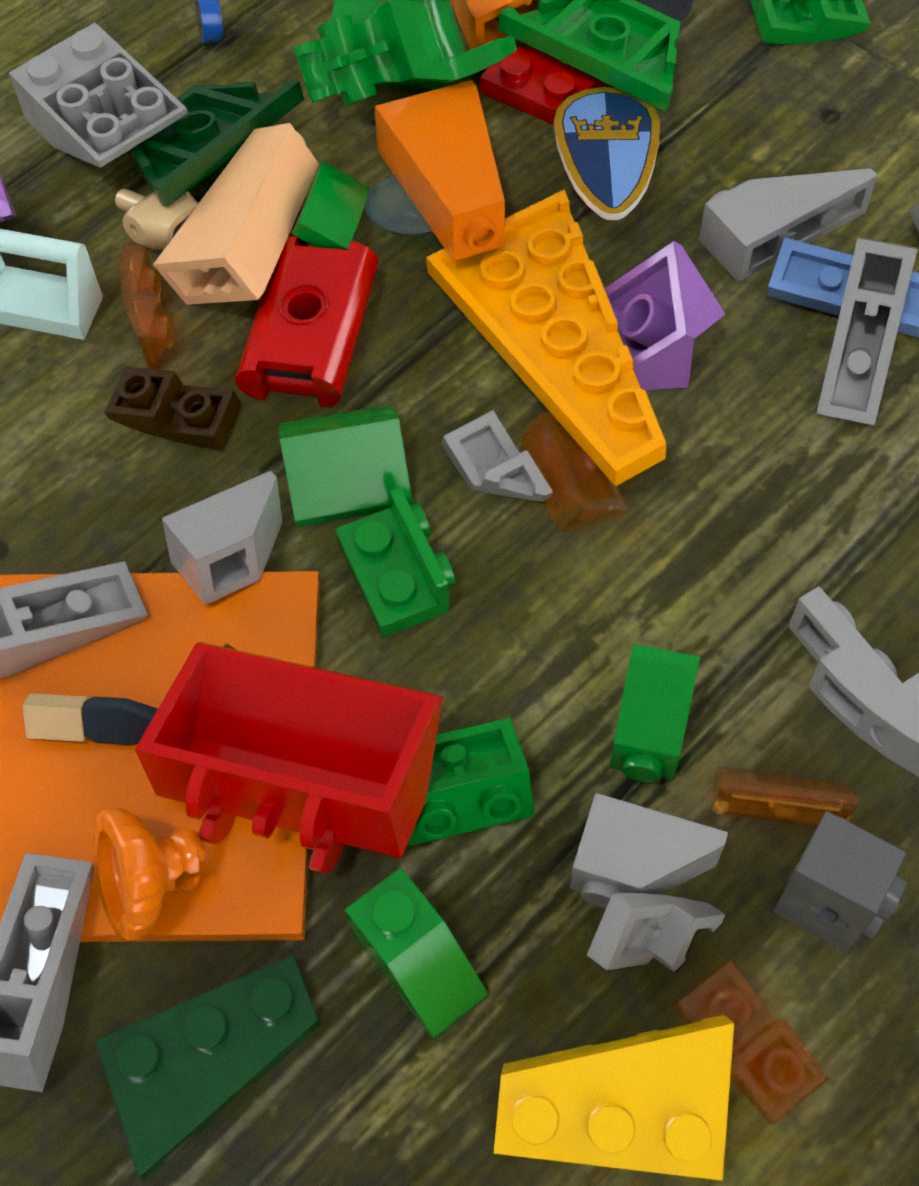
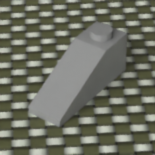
[699,168,878,282]
[816,237,918,425]
[0,561,148,679]
[0,853,94,1092]

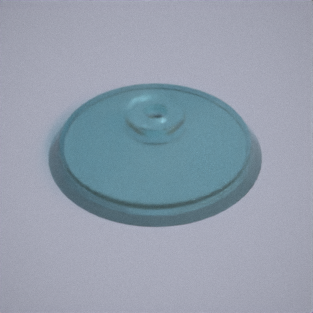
[365,175,434,237]

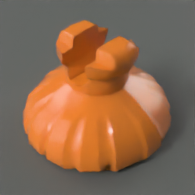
[93,808,205,941]

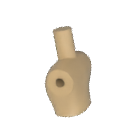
[115,189,199,250]

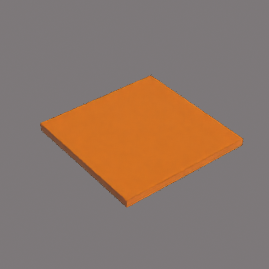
[0,571,320,942]

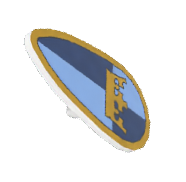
[554,87,660,221]

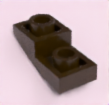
[104,367,242,450]

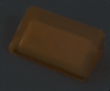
[521,413,628,532]
[712,767,858,827]

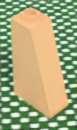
[153,123,320,305]

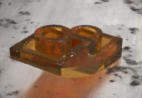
[120,245,175,370]
[671,961,828,1124]

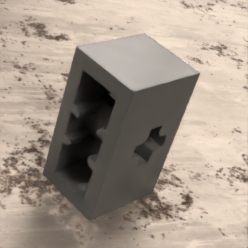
[773,810,907,953]

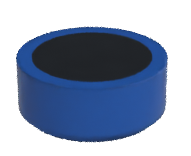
[195,0,223,44]

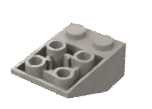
[9,23,188,168]

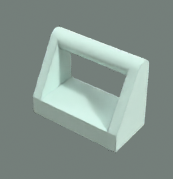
[0,229,103,340]

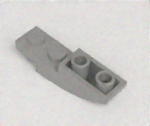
[788,586,919,777]

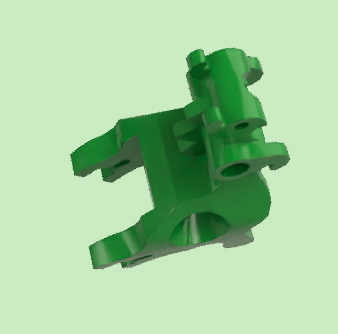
[293,0,517,107]

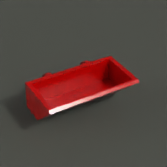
[135,642,443,874]

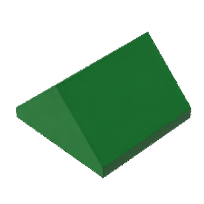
[279,404,413,527]

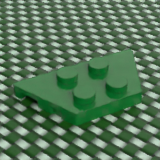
[498,0,680,111]

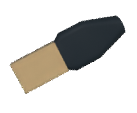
[22,693,158,745]

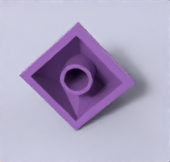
[604,241,725,390]

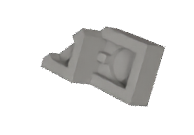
[441,410,553,502]
[587,893,726,972]

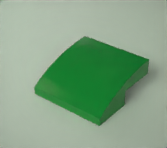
[750,0,870,44]

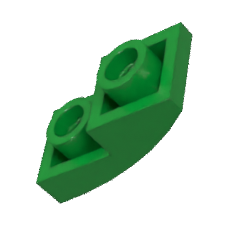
[291,161,370,250]

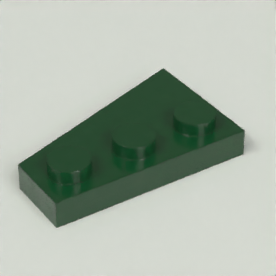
[95,955,321,1181]

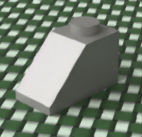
[570,793,728,909]

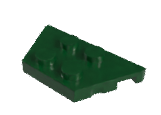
[127,79,305,207]

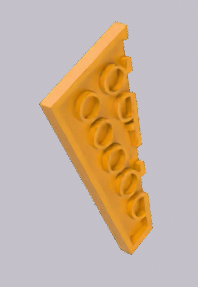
[426,189,666,486]

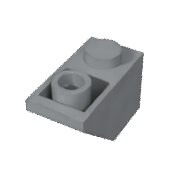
[162,471,283,605]

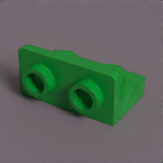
[335,487,456,638]
[408,718,534,845]

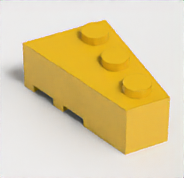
[493,1015,734,1181]

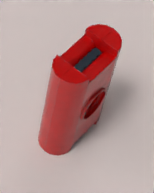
[235,236,379,407]

